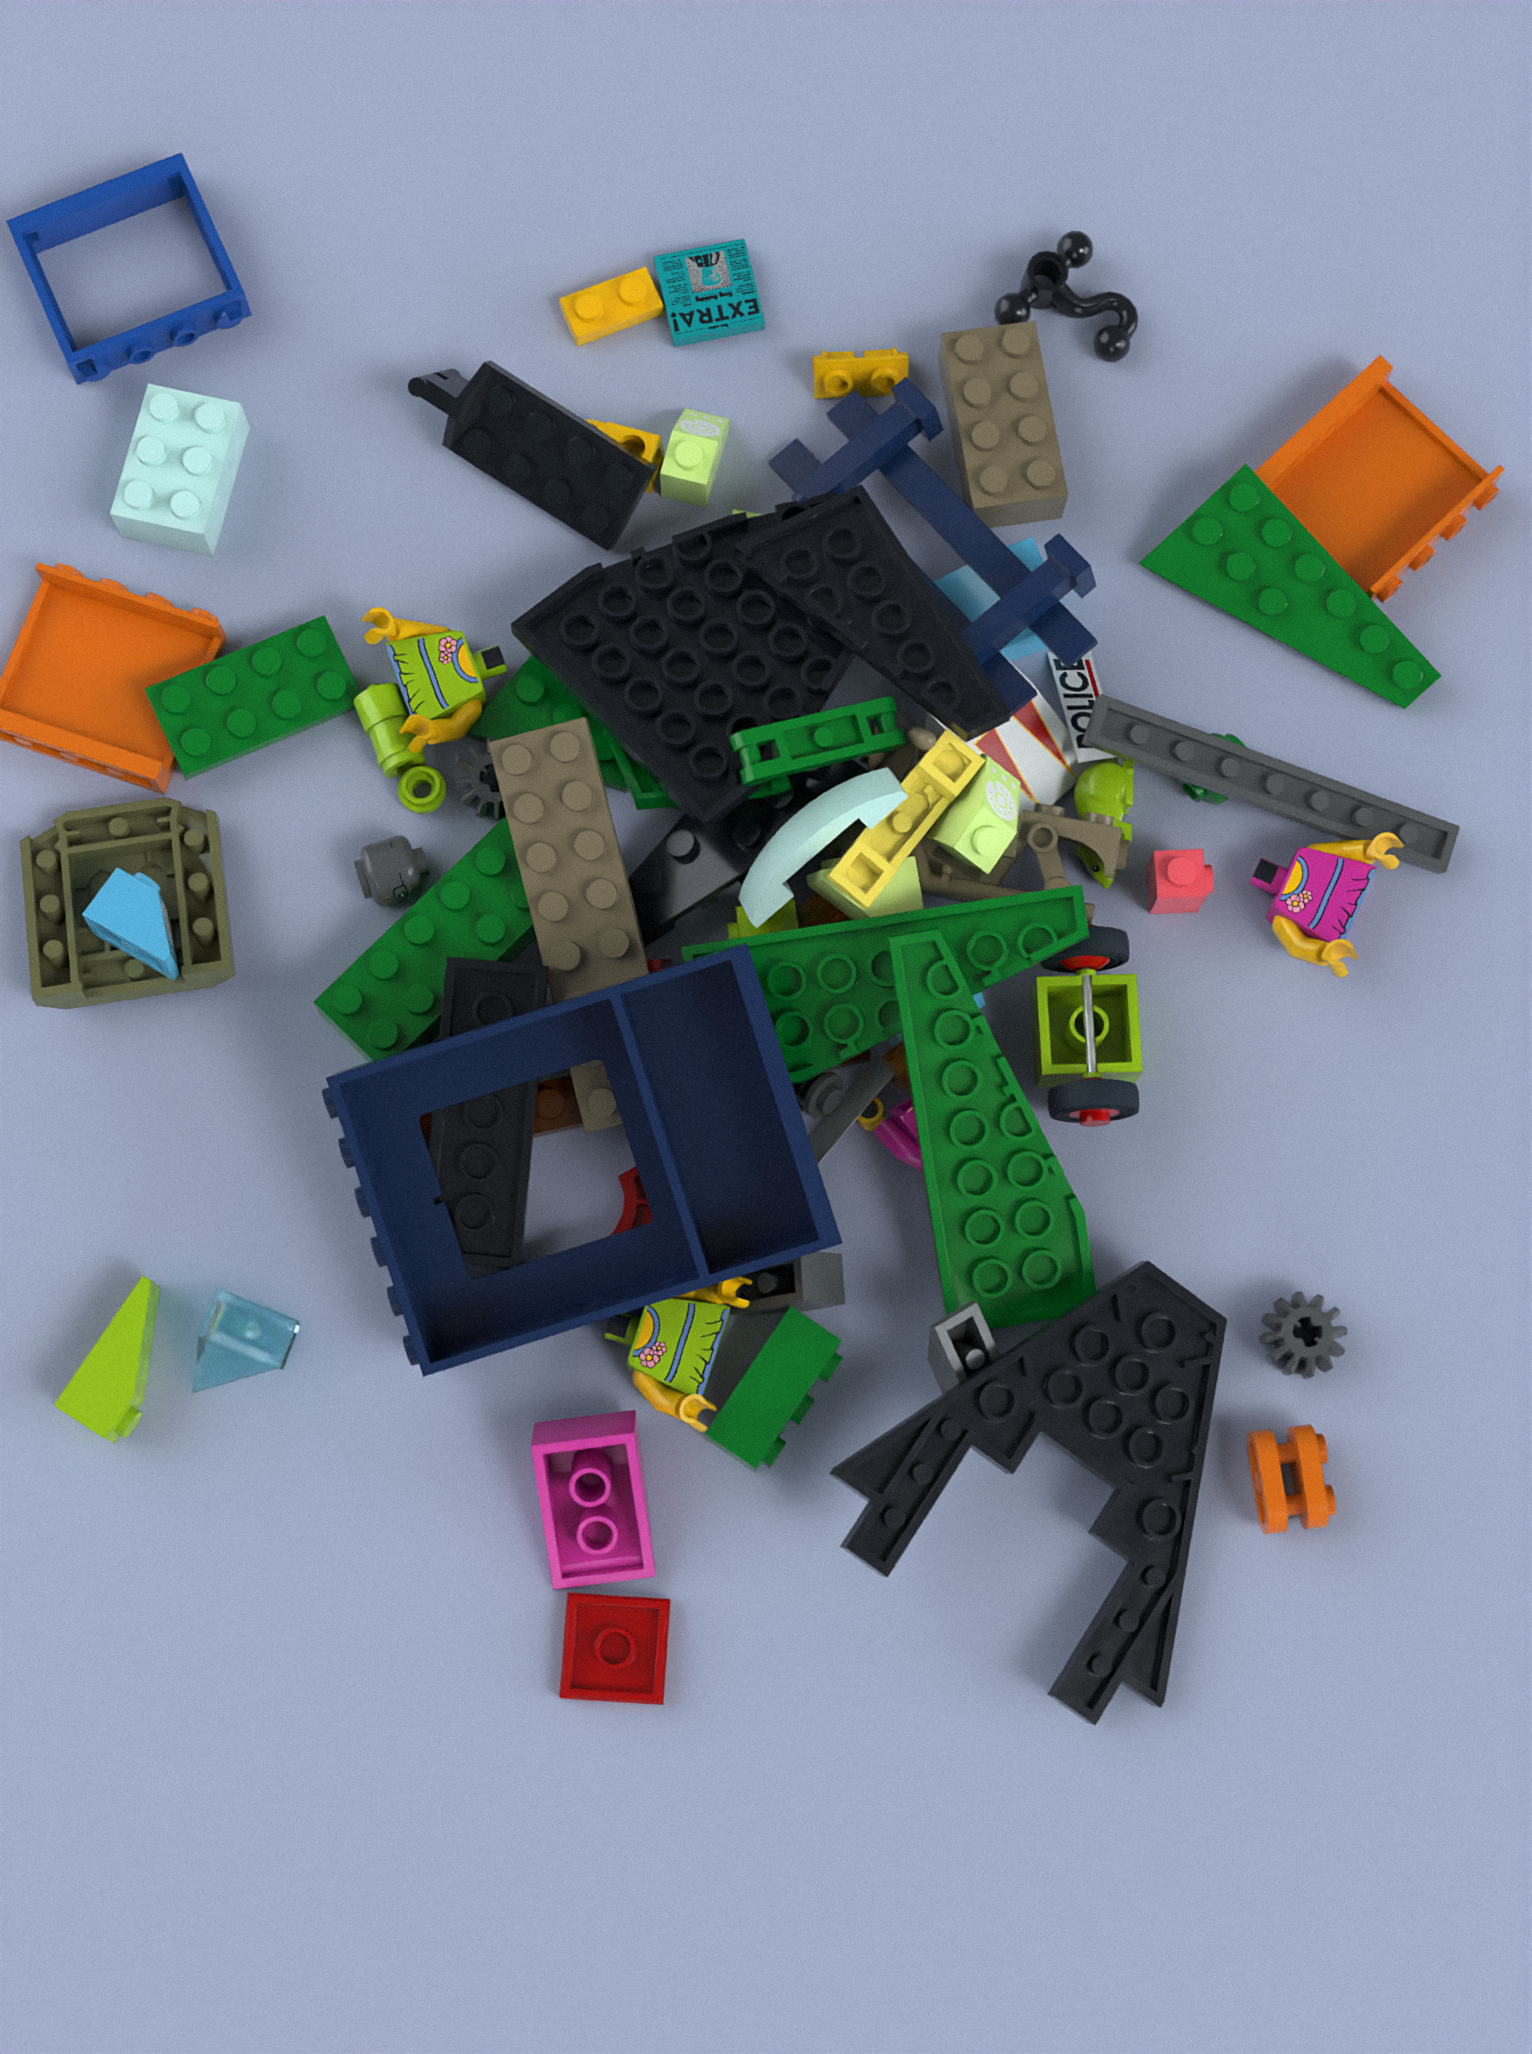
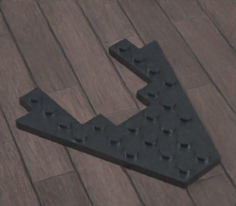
[829,1261,1227,1725]

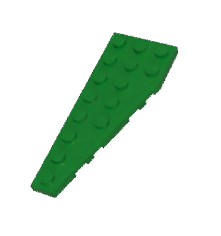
[682,885,1090,1084]
[886,927,1096,1330]

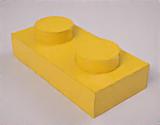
[559,266,664,347]

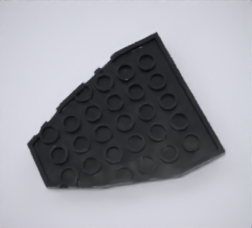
[511,492,856,832]

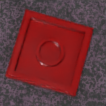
[559,1592,671,1705]

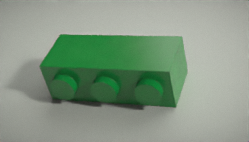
[705,1306,844,1473]

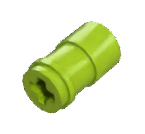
[353,683,426,778]

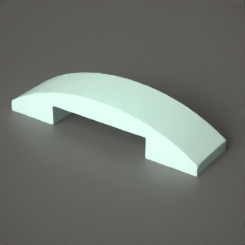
[738,767,908,928]

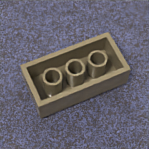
[937,321,1068,528]

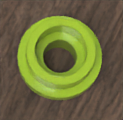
[397,765,447,814]

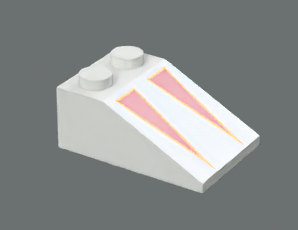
[925,651,1093,815]

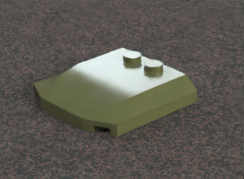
[20,797,236,1009]

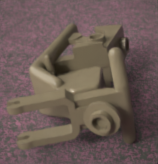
[823,726,1130,924]

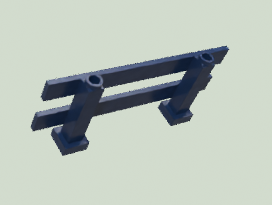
[768,377,1098,717]

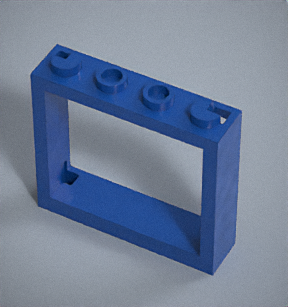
[6,152,252,385]

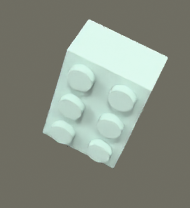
[110,383,250,557]

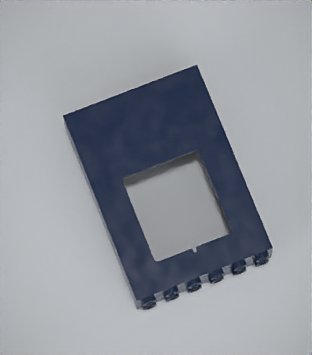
[322,942,842,1377]

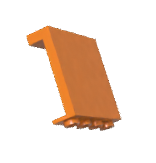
[1254,355,1505,604]
[0,562,227,795]

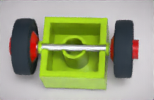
[1030,924,1143,1127]

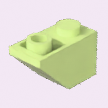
[806,856,924,920]

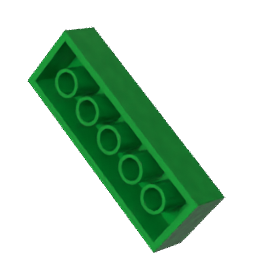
[313,816,537,1062]

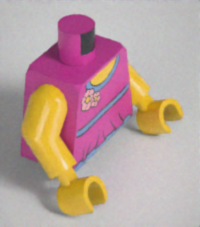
[1249,832,1404,978]

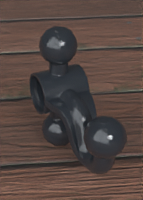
[994,231,1138,362]

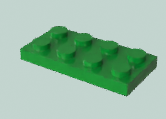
[144,615,361,780]

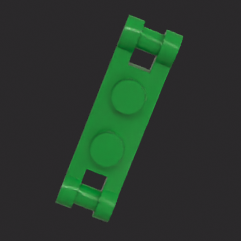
[729,696,908,786]

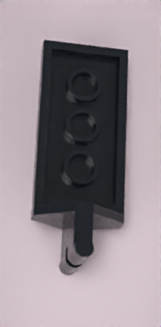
[408,360,658,551]

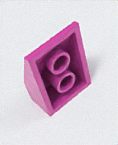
[531,1410,656,1590]

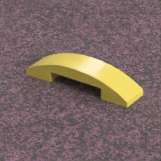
[826,728,985,910]

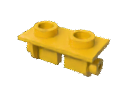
[812,347,909,399]

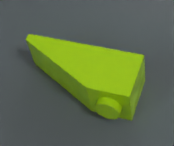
[53,1275,160,1443]

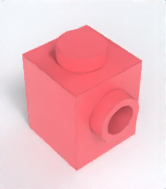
[1145,849,1214,914]

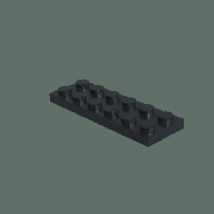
[429,956,549,1268]

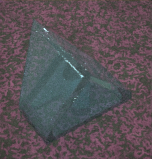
[192,1288,301,1393]

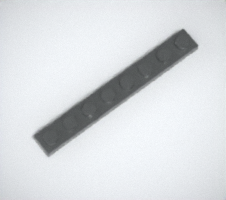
[1082,694,1460,874]

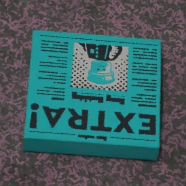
[654,238,765,347]

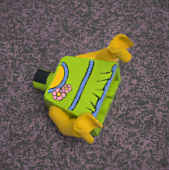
[361,607,508,753]
[604,1276,752,1432]

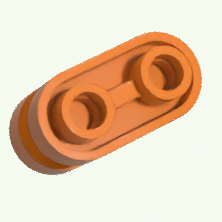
[1247,1424,1336,1534]

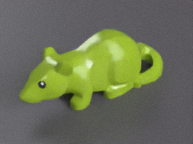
[1074,757,1134,889]

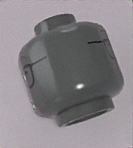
[354,835,430,906]

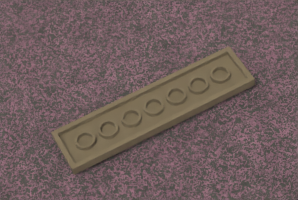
[488,717,651,1133]

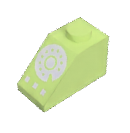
[660,408,730,508]
[926,753,1021,874]

